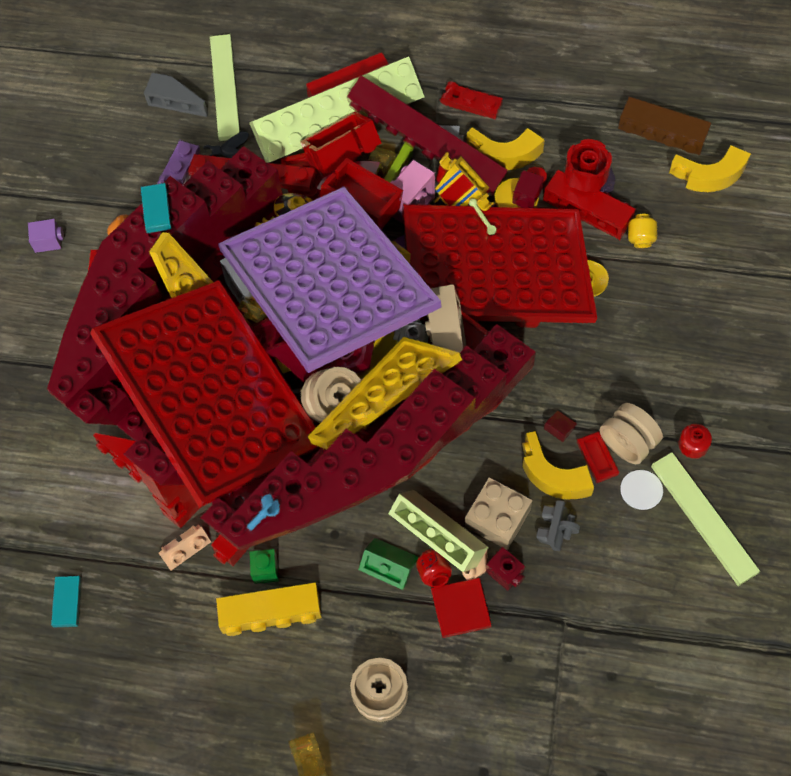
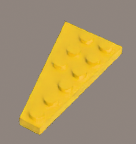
[149,233,252,326]
[308,337,462,449]

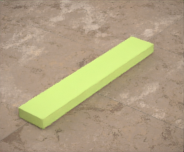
[210,34,240,141]
[651,453,760,586]

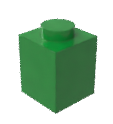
[250,549,279,584]

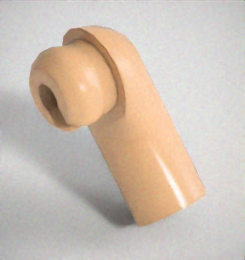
[462,549,488,580]

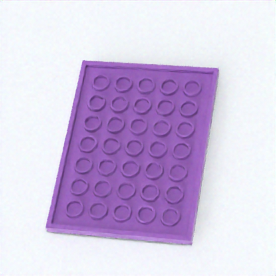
[219,187,441,373]

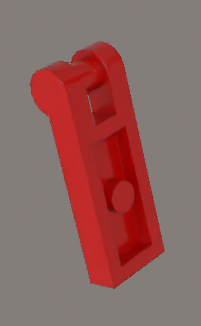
[440,81,503,120]

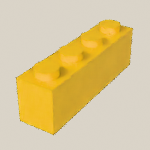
[216,582,322,636]

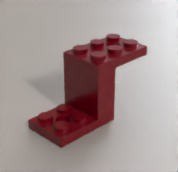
[249,318,375,383]

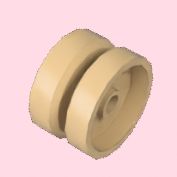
[301,367,361,423]
[600,403,663,464]
[350,658,409,722]

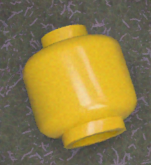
[628,214,657,248]

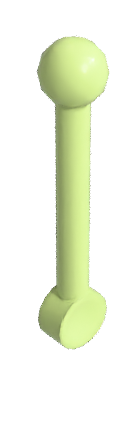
[469,199,496,235]

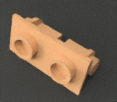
[158,524,211,570]

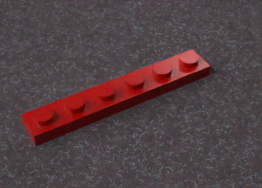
[188,154,316,192]

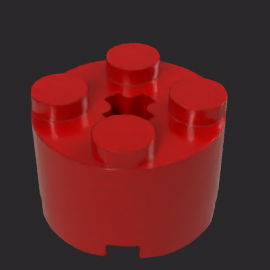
[565,139,612,192]

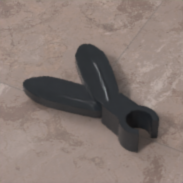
[203,131,249,158]

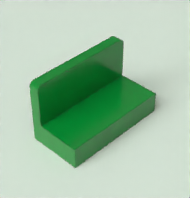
[358,538,418,590]

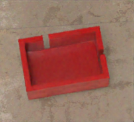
[300,112,382,174]
[320,158,404,230]

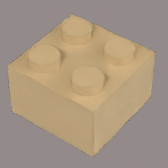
[465,478,532,550]

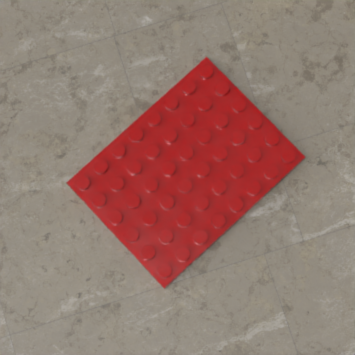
[402,204,597,323]
[90,281,320,508]

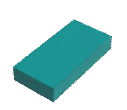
[141,183,172,233]
[51,576,82,627]

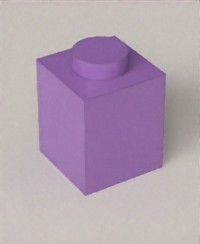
[28,219,64,253]

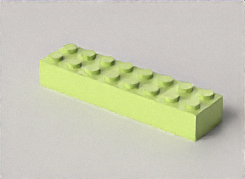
[249,57,424,163]

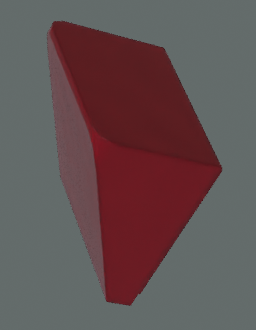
[544,411,577,442]

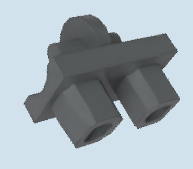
[537,500,580,551]

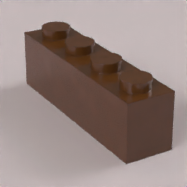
[618,97,711,155]

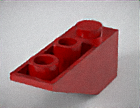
[93,433,145,484]

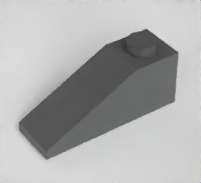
[144,73,208,117]

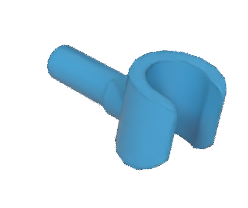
[247,494,280,531]

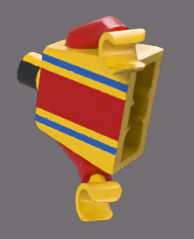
[435,152,494,211]

